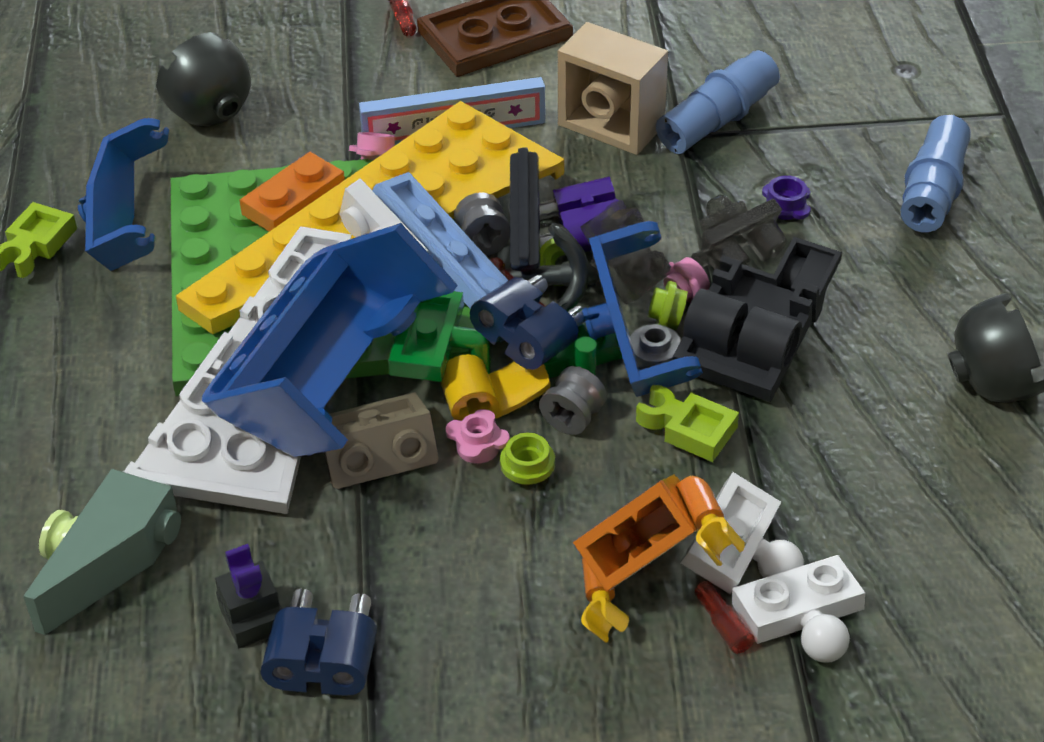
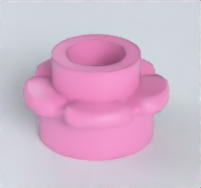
[663,257,710,304]

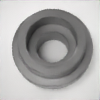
[630,324,681,369]

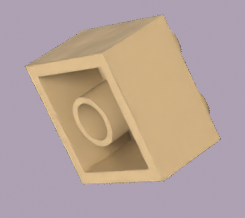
[558,22,668,155]

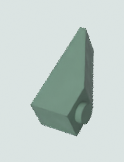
[24,469,181,635]

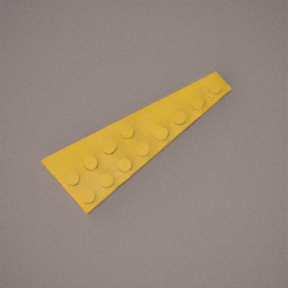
[176,101,564,334]

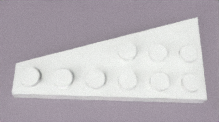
[124,226,351,514]

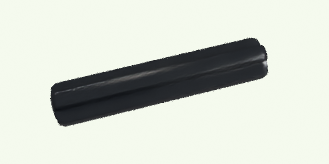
[510,147,540,275]

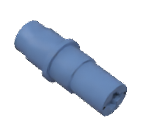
[656,50,780,154]
[901,115,971,232]

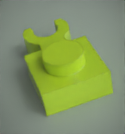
[0,202,77,278]
[636,385,739,462]

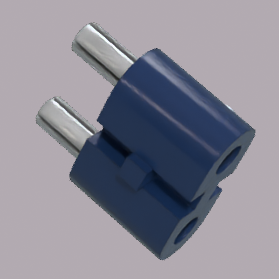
[469,275,586,370]
[260,588,377,696]

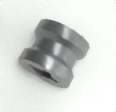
[454,192,510,256]
[539,366,607,435]

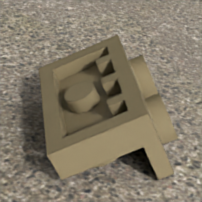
[323,392,439,489]

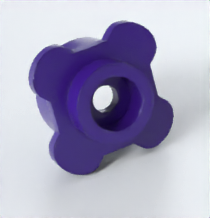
[762,176,811,220]

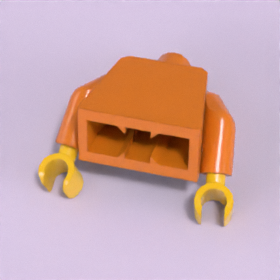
[573,474,745,643]

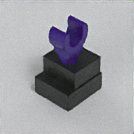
[215,544,282,649]

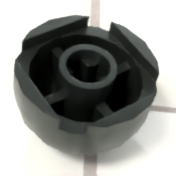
[156,32,252,126]
[948,293,1044,403]

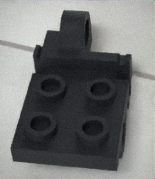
[673,237,842,402]

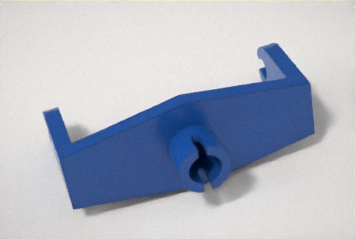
[78,118,169,271]
[582,221,703,397]

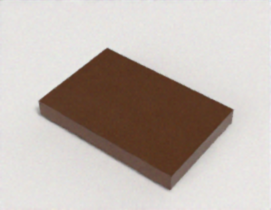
[417,0,573,77]

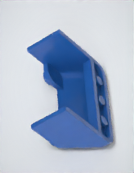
[202,223,458,457]

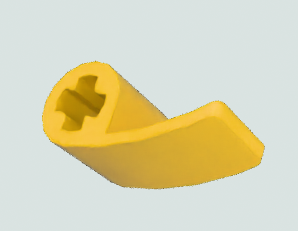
[441,354,551,421]

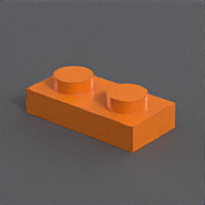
[239,152,345,231]

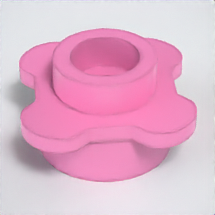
[349,132,395,160]
[446,409,509,464]

